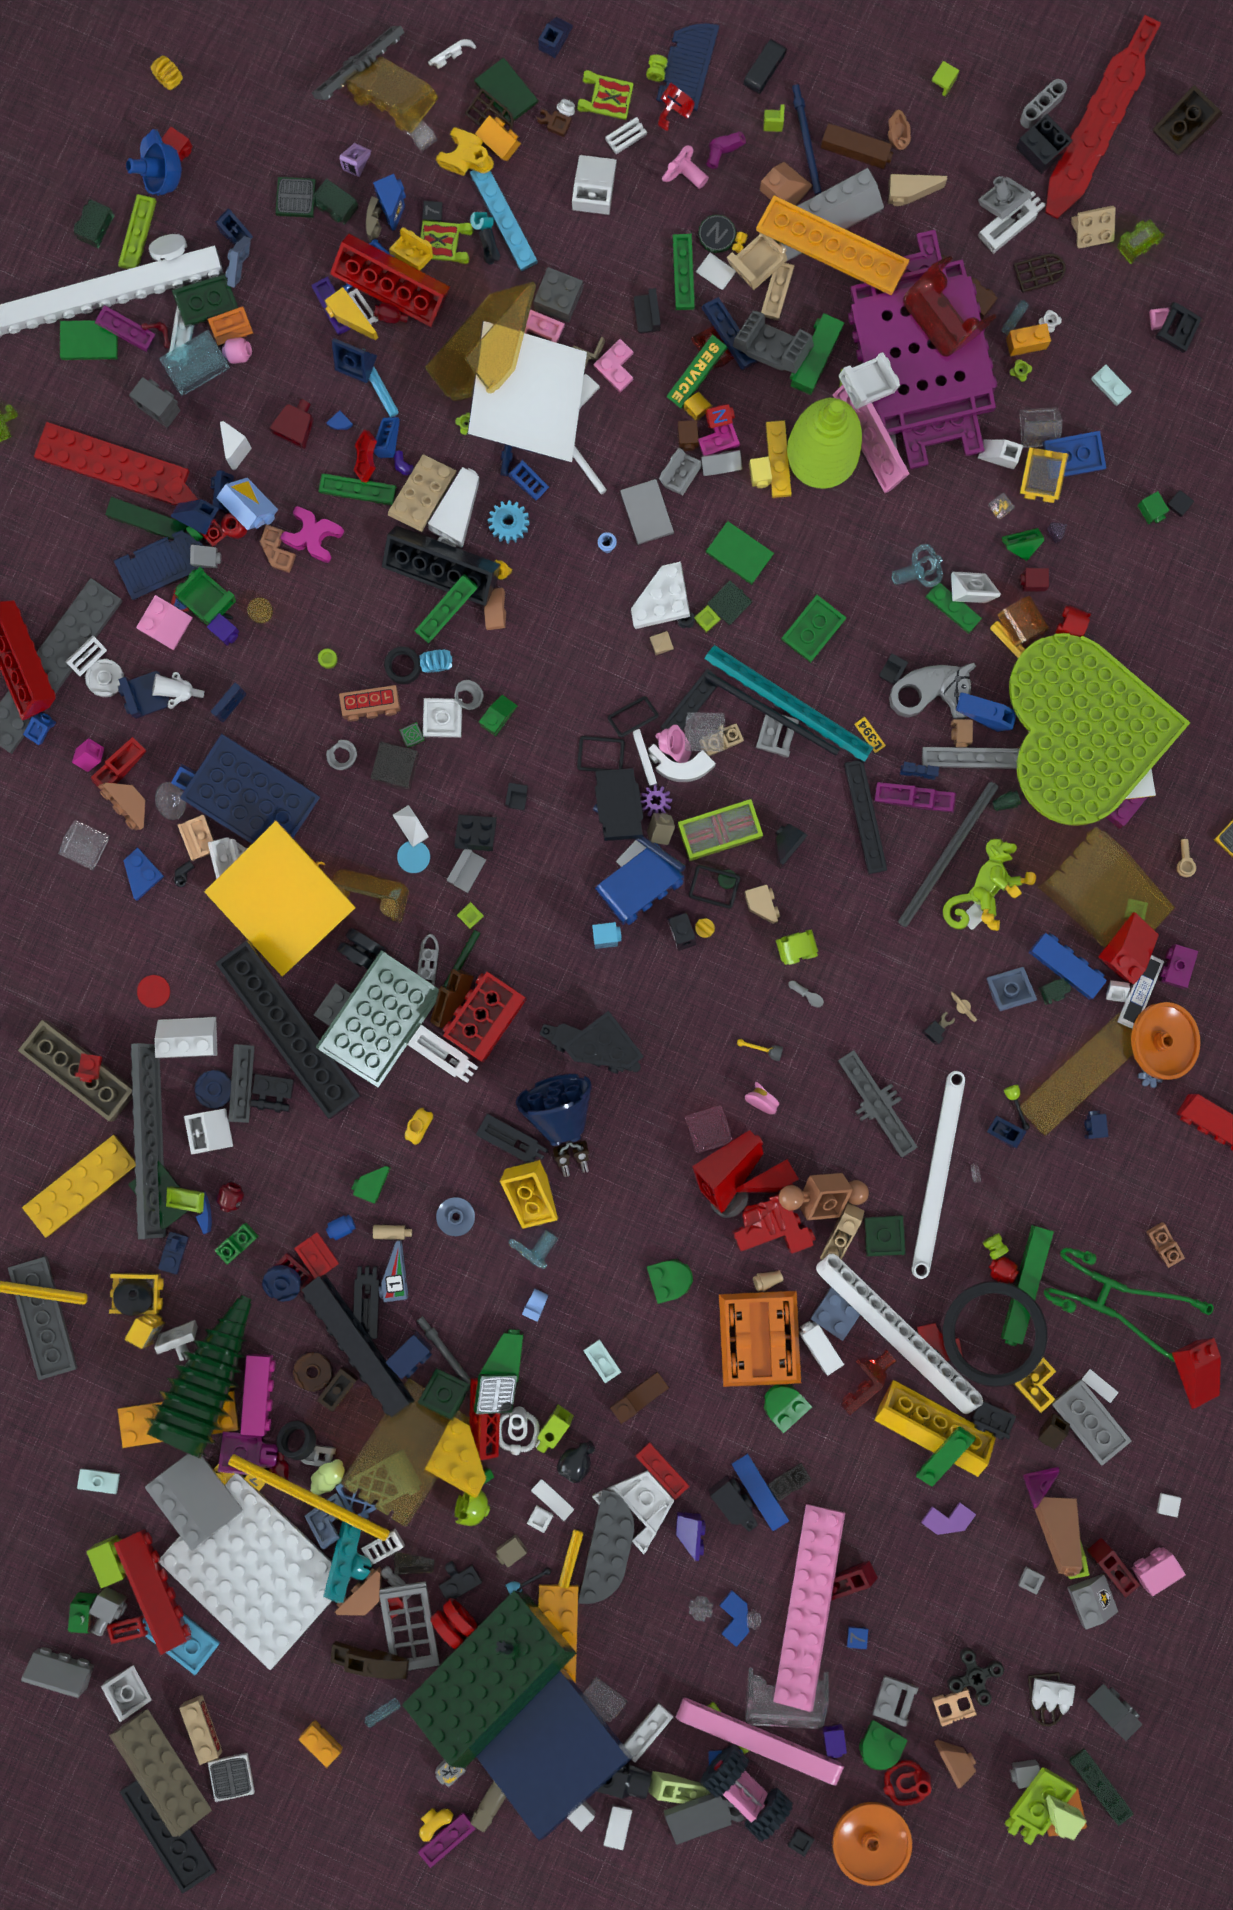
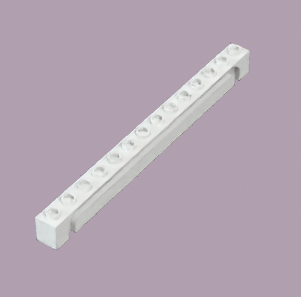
[0,246,224,337]

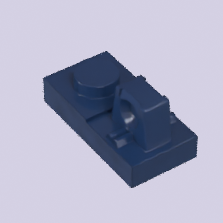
[210,470,234,513]
[158,1231,189,1275]

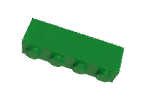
[790,313,844,395]

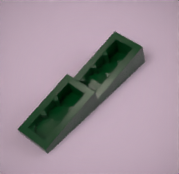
[105,497,187,540]

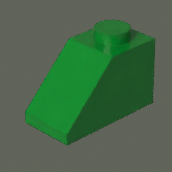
[479,695,518,737]
[352,1166,391,1204]

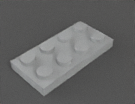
[1051,1379,1131,1466]

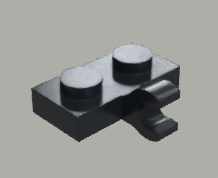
[439,1560,482,1601]

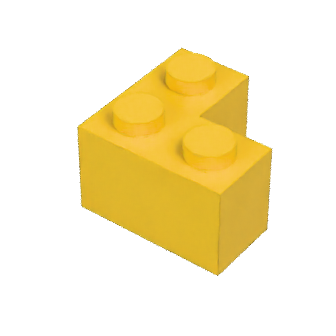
[1014,1357,1056,1413]

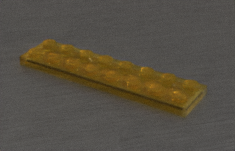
[1019,1011,1133,1136]

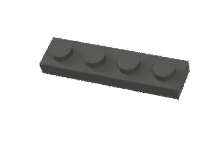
[228,1044,254,1123]

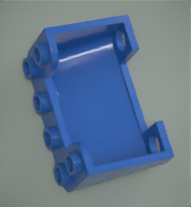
[595,843,684,925]

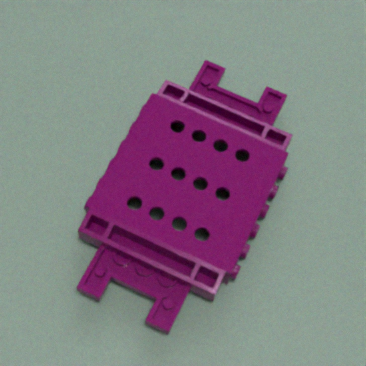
[848,230,997,469]

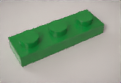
[925,582,982,634]

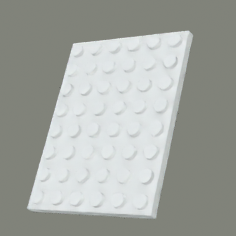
[159,1474,351,1670]

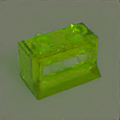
[1117,219,1165,264]

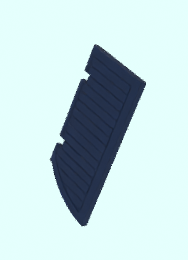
[656,23,720,111]
[114,530,204,600]

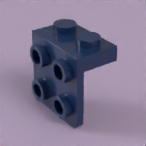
[118,671,171,719]

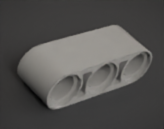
[1020,79,1067,128]

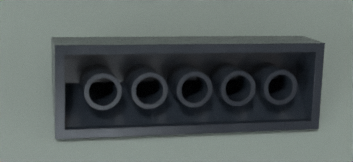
[382,525,501,606]

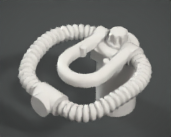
[499,1407,540,1455]

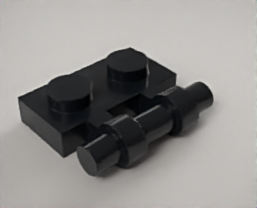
[250,1074,294,1113]

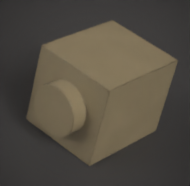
[647,813,675,845]
[496,1534,527,1567]

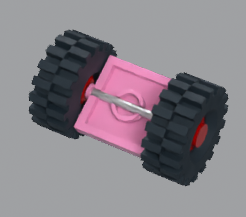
[700,1744,793,1841]

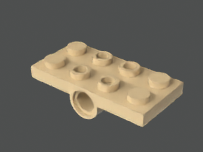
[388,454,457,532]

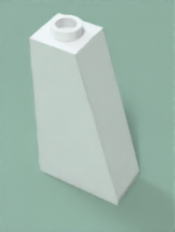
[428,467,479,548]

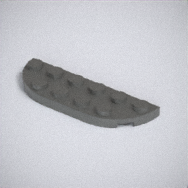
[578,1488,634,1604]

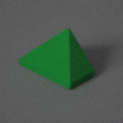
[1002,528,1044,561]

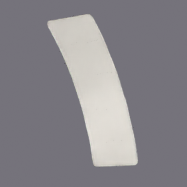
[531,1480,574,1521]

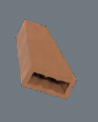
[1034,1497,1082,1576]

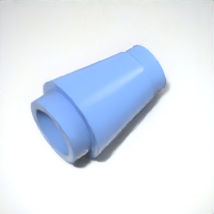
[598,532,617,553]

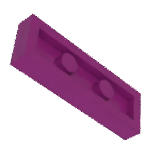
[95,305,155,352]
[418,1811,476,1868]

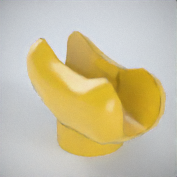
[405,1108,433,1145]
[419,1808,453,1842]

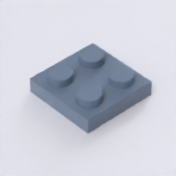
[810,1287,860,1341]

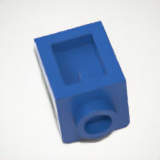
[23,712,56,745]

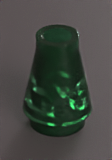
[992,790,1022,812]

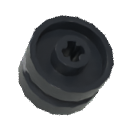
[337,927,387,969]

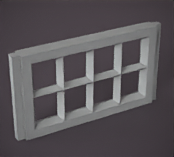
[379,1581,440,1670]

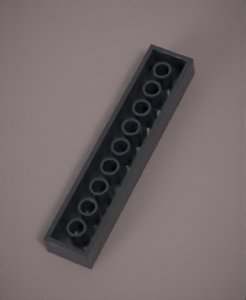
[215,940,362,1119]

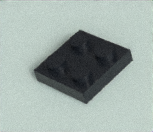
[454,814,497,851]

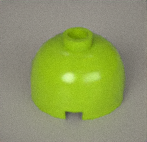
[454,1490,490,1526]

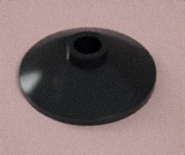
[113,1278,153,1316]

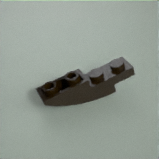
[330,1641,409,1679]

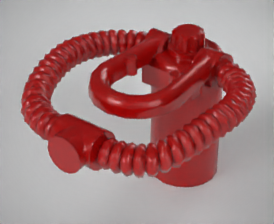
[883,1760,931,1806]

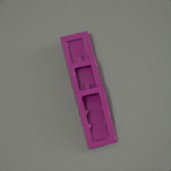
[875,782,956,813]

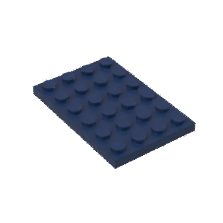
[180,733,320,844]

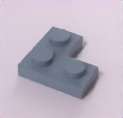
[226,236,251,287]
[305,1493,347,1549]

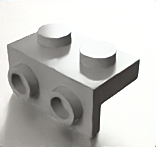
[659,448,702,496]

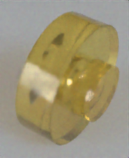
[247,598,273,624]

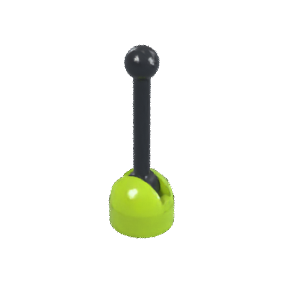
[1004,1084,1030,1131]

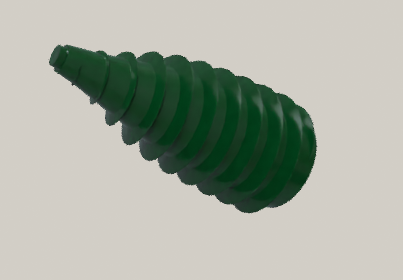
[144,1295,251,1458]

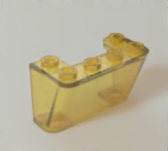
[347,56,438,133]

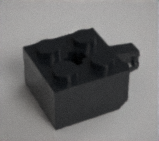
[709,1476,758,1532]

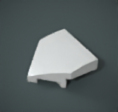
[208,837,248,879]

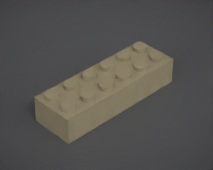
[18,1020,133,1121]
[109,1709,212,1837]

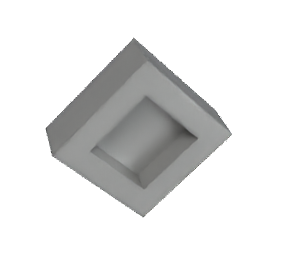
[1018,1567,1045,1595]

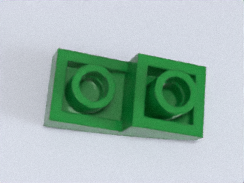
[214,1223,259,1265]

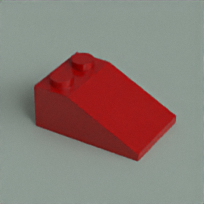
[1098,912,1159,985]
[1172,1338,1221,1409]

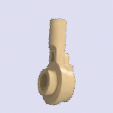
[1177,839,1196,877]

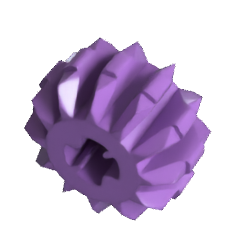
[641,785,672,817]

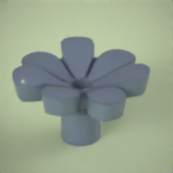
[1138,1068,1163,1088]

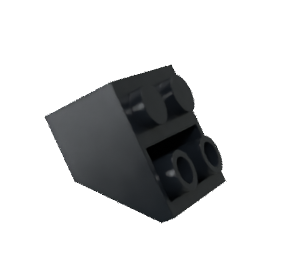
[1016,114,1073,174]

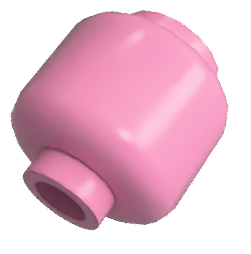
[222,337,252,364]

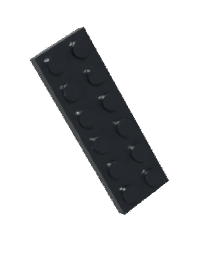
[120,1779,217,1894]

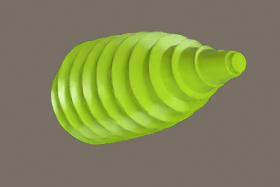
[787,398,862,488]

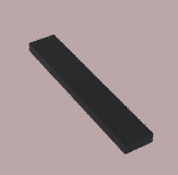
[844,760,887,875]

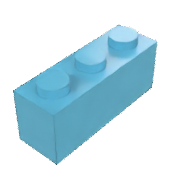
[592,922,621,949]

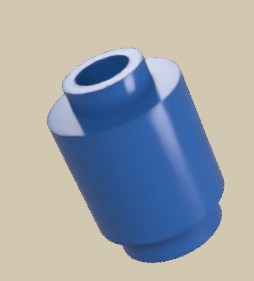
[326,1215,356,1240]

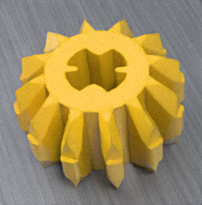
[150,55,183,90]

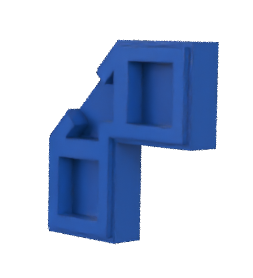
[719,1590,749,1647]

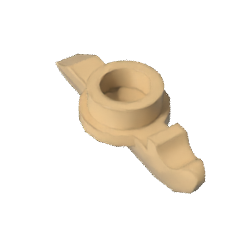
[951,992,977,1022]

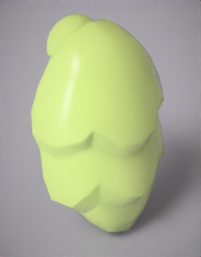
[311,1459,345,1495]

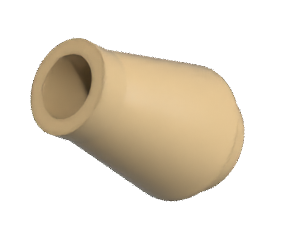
[753,1270,783,1292]

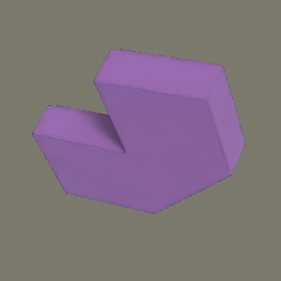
[921,1502,976,1535]

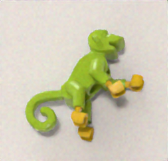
[943,839,1036,931]

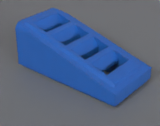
[374,417,400,458]
[508,460,549,501]

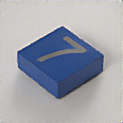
[846,1626,868,1649]

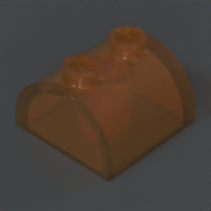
[998,596,1049,647]

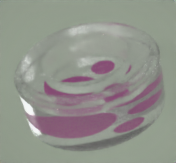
[970,1163,981,1183]

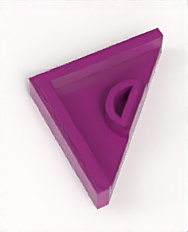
[1023,1467,1059,1508]

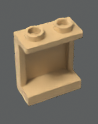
[727,232,788,290]

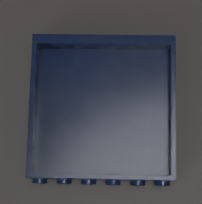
[476,1668,633,1841]

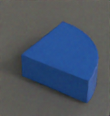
[326,411,353,430]

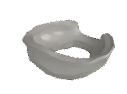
[455,680,483,710]
[326,740,357,770]

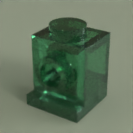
[1039,978,1071,1005]

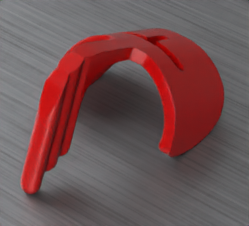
[658,83,694,131]

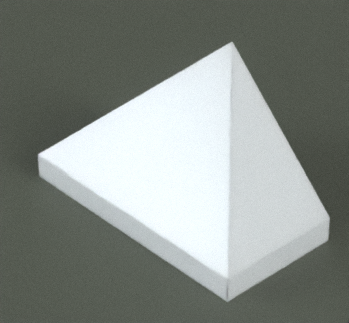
[393,805,429,847]

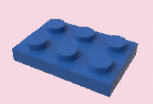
[1043,431,1106,480]

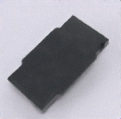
[595,768,643,841]

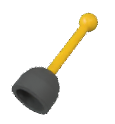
[737,1039,783,1061]

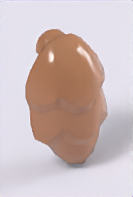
[888,110,911,150]

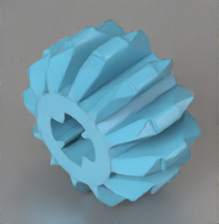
[420,649,453,673]

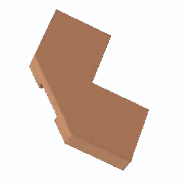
[260,524,296,573]

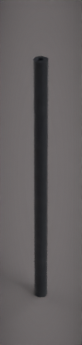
[705,672,840,756]

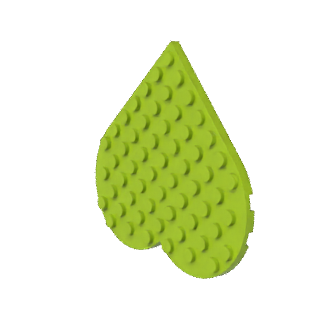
[1009,633,1190,826]

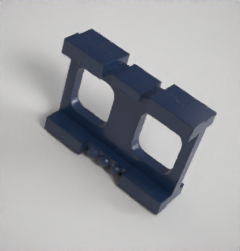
[900,762,939,780]

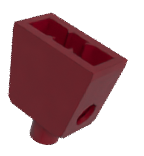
[270,399,313,449]

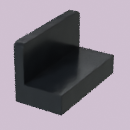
[634,288,661,334]

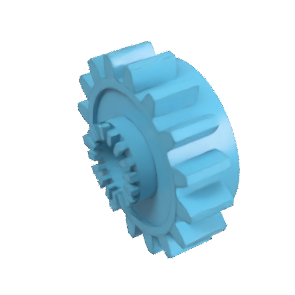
[488,500,530,543]

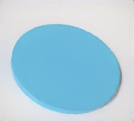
[397,841,430,873]

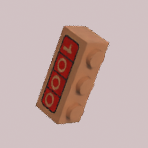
[339,685,401,721]

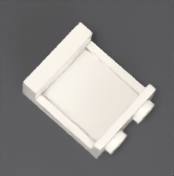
[839,352,900,409]

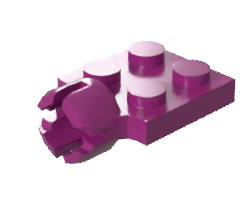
[218,1432,278,1475]

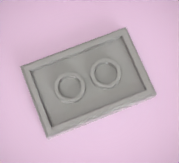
[620,479,674,545]

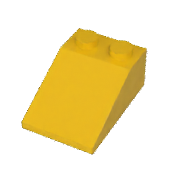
[500,1160,558,1229]

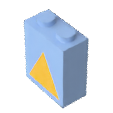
[216,477,278,530]

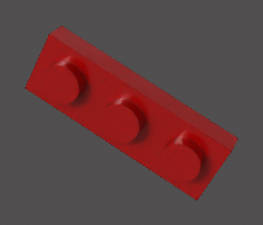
[635,1442,690,1500]

